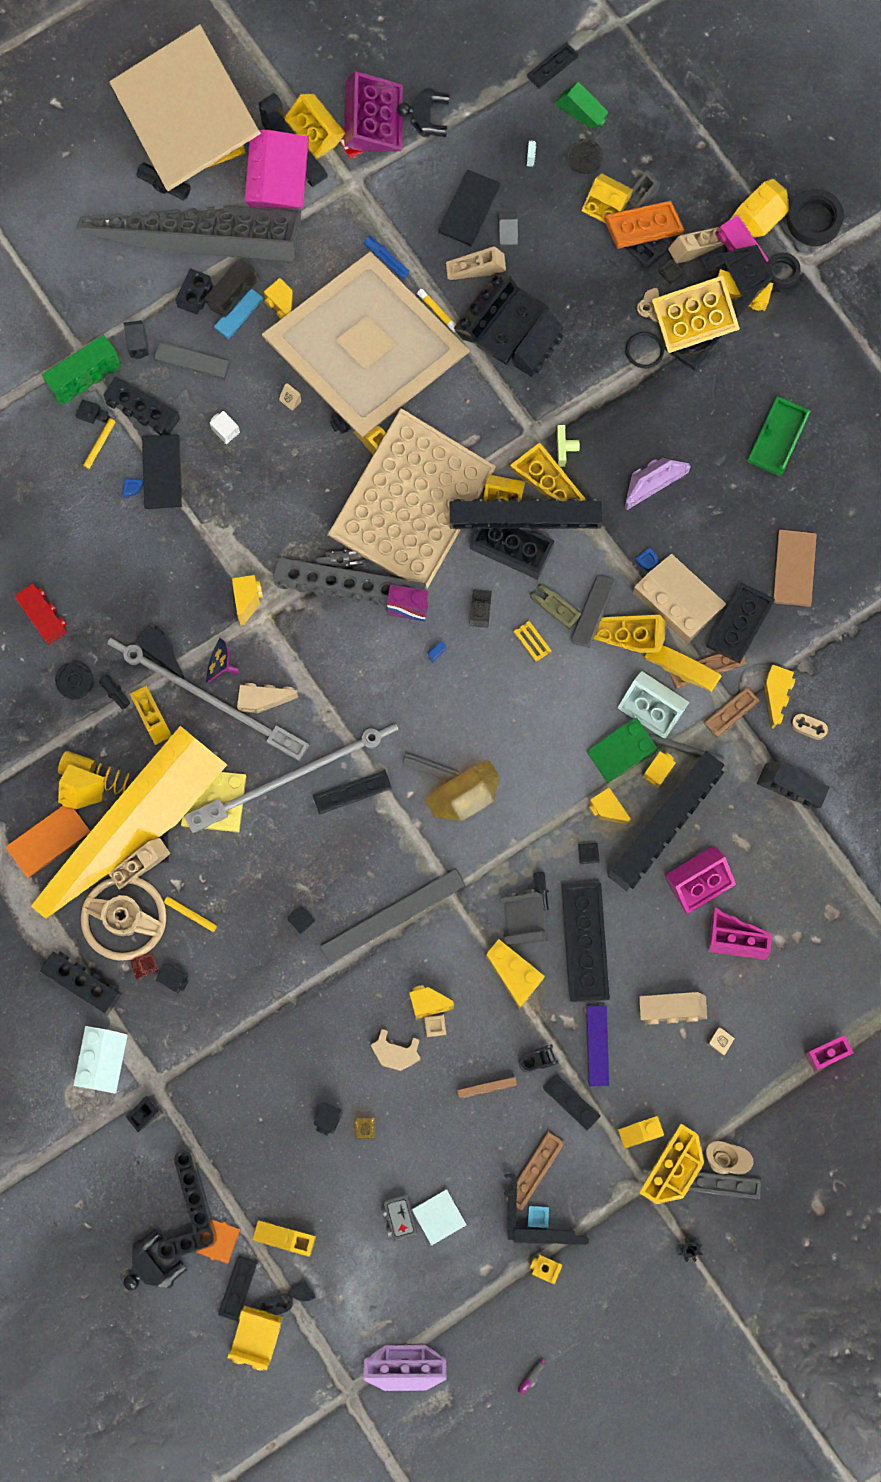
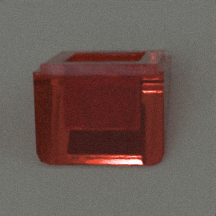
[131,953,159,979]

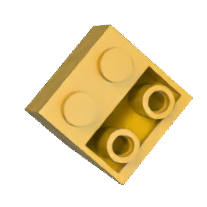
[582,174,633,223]

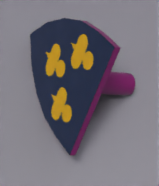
[206,638,239,683]

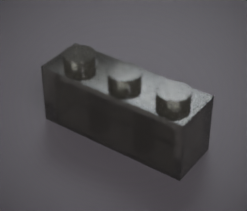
[204,259,260,318]

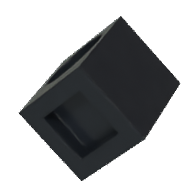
[156,963,189,994]

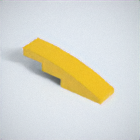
[644,645,722,692]

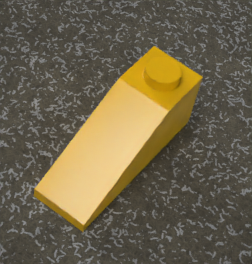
[130,685,172,745]

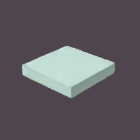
[412,1189,466,1245]

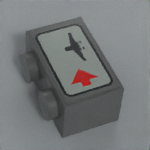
[381,1195,418,1241]

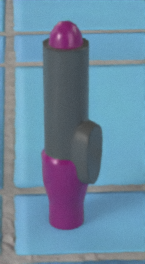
[518,1359,545,1395]

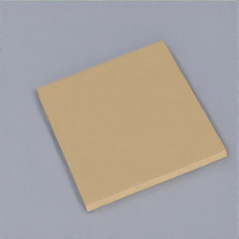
[109,25,261,191]
[327,408,496,588]

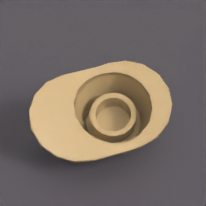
[706,1141,753,1174]

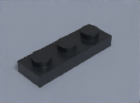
[544,1075,601,1131]

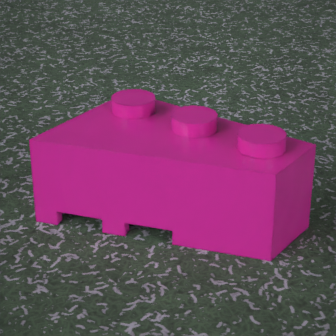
[708,908,772,960]

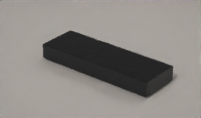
[527,42,578,89]
[218,1256,258,1322]

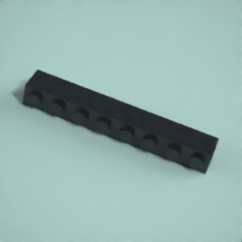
[449,499,602,529]

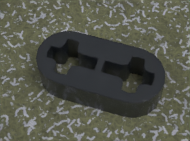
[255,1293,294,1315]

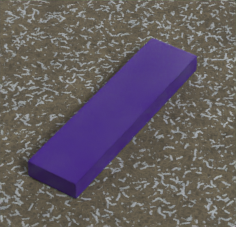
[587,1006,609,1086]

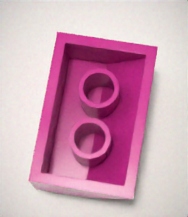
[665,846,736,914]

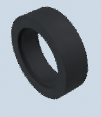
[787,189,844,246]

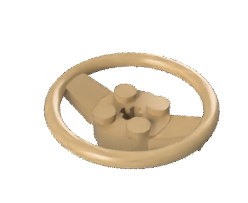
[81,878,166,960]

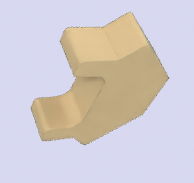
[371,1029,421,1071]

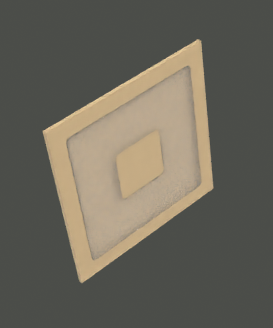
[262,251,470,438]

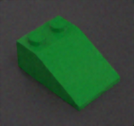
[587,717,658,784]

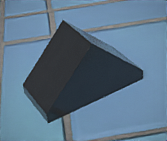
[126,1096,163,1132]

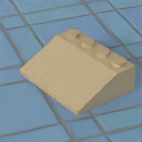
[633,554,726,644]

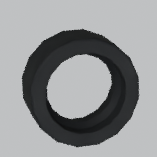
[767,253,801,290]

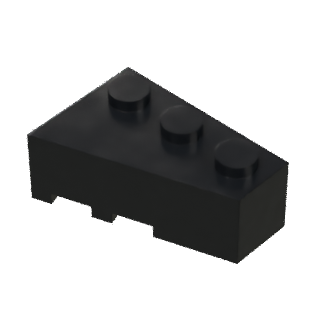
[757,761,830,810]

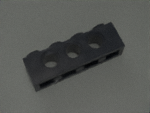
[103,377,180,435]
[40,952,121,1015]

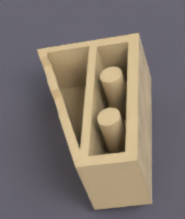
[640,992,707,1025]

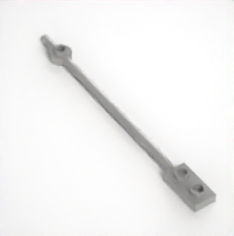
[107,638,309,762]
[184,723,399,834]

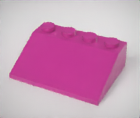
[245,130,309,209]

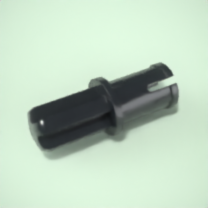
[99,675,130,709]
[533,872,549,911]

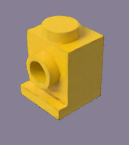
[530,1255,562,1284]

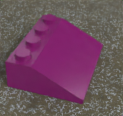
[344,71,403,152]

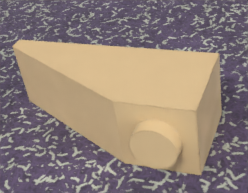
[446,246,506,280]

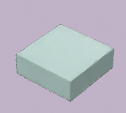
[527,141,536,166]

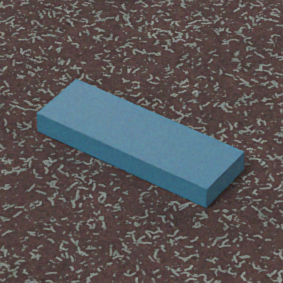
[214,287,263,340]

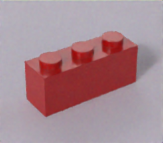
[14,584,67,646]

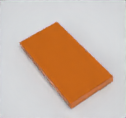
[604,201,684,249]
[5,806,91,879]

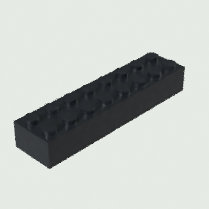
[609,751,725,891]

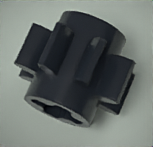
[330,412,352,434]
[678,1238,703,1262]

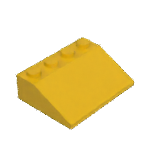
[652,276,740,353]

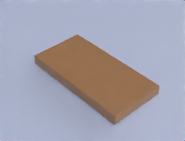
[773,530,817,607]

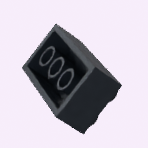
[470,529,555,580]

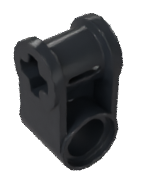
[519,1044,559,1073]

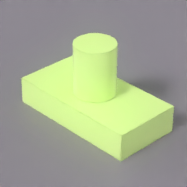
[557,425,579,467]

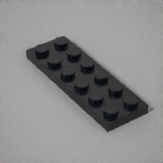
[562,883,610,1003]

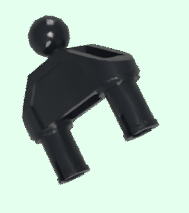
[397,88,450,138]
[123,1228,188,1291]

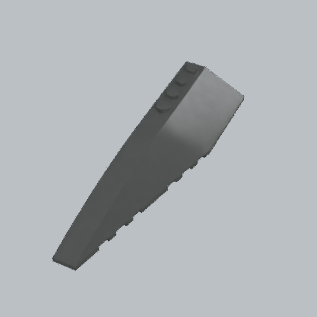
[76,205,302,261]

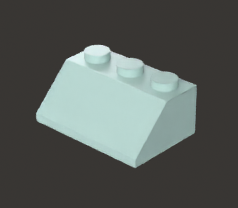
[618,671,690,739]
[74,1026,128,1094]

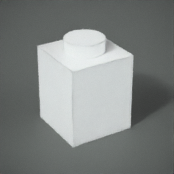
[210,411,240,444]

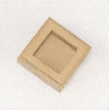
[424,1015,446,1037]

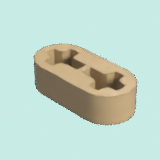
[791,714,828,740]

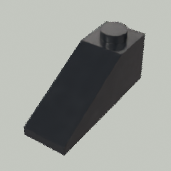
[135,625,184,679]

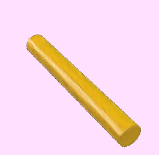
[83,418,116,469]
[164,896,217,932]

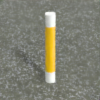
[417,289,456,332]

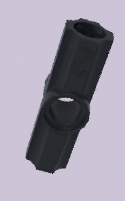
[136,162,191,201]

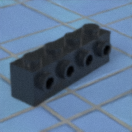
[454,273,519,344]

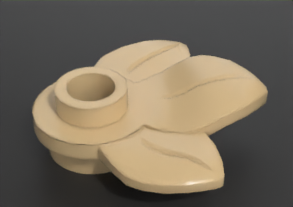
[637,288,659,322]

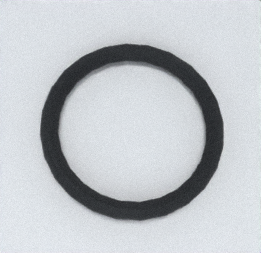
[625,332,664,369]

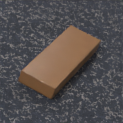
[704,687,760,738]
[457,1077,517,1099]

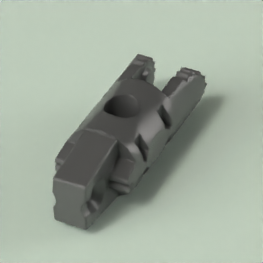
[316,549,365,568]

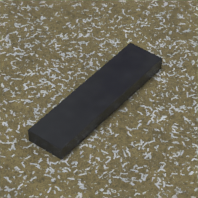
[313,770,392,815]

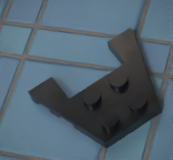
[701,245,775,319]

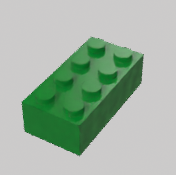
[42,334,121,406]

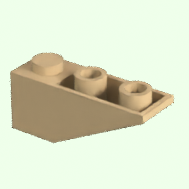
[668,227,724,264]
[237,683,298,713]
[109,838,170,890]

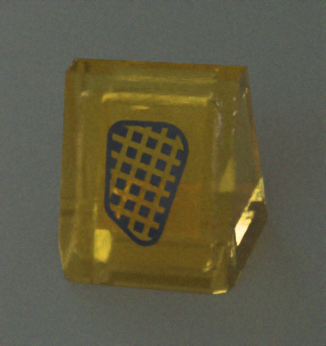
[355,1118,376,1139]

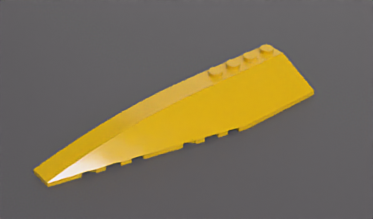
[31,726,227,919]

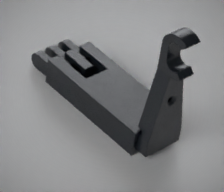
[503,1174,589,1245]

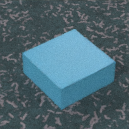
[528,1206,549,1228]

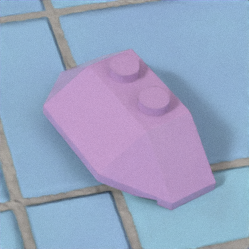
[625,458,691,510]
[364,1345,446,1391]

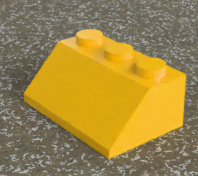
[285,94,346,159]

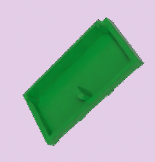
[747,396,811,476]

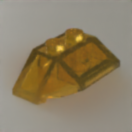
[424,761,500,821]

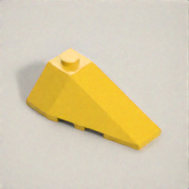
[594,615,665,653]

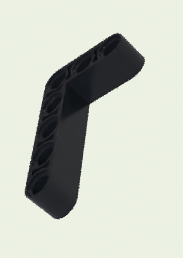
[259,92,328,187]
[157,1150,217,1260]

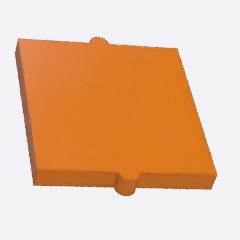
[197,1220,240,1264]

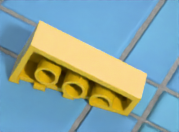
[510,442,586,501]

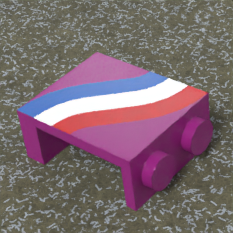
[387,585,428,621]

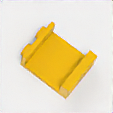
[228,1305,283,1370]

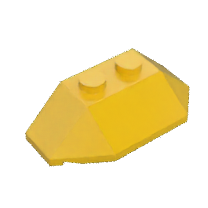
[730,179,789,238]
[639,1124,704,1204]

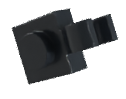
[75,399,110,424]

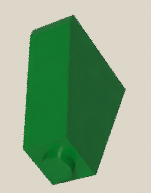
[554,82,608,129]

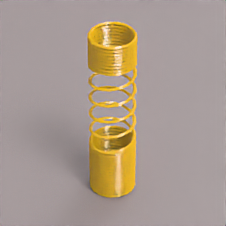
[58,751,130,794]

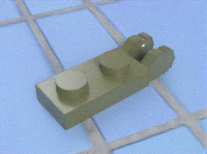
[530,584,582,630]

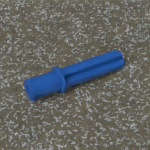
[363,235,409,278]

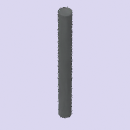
[650,734,724,762]

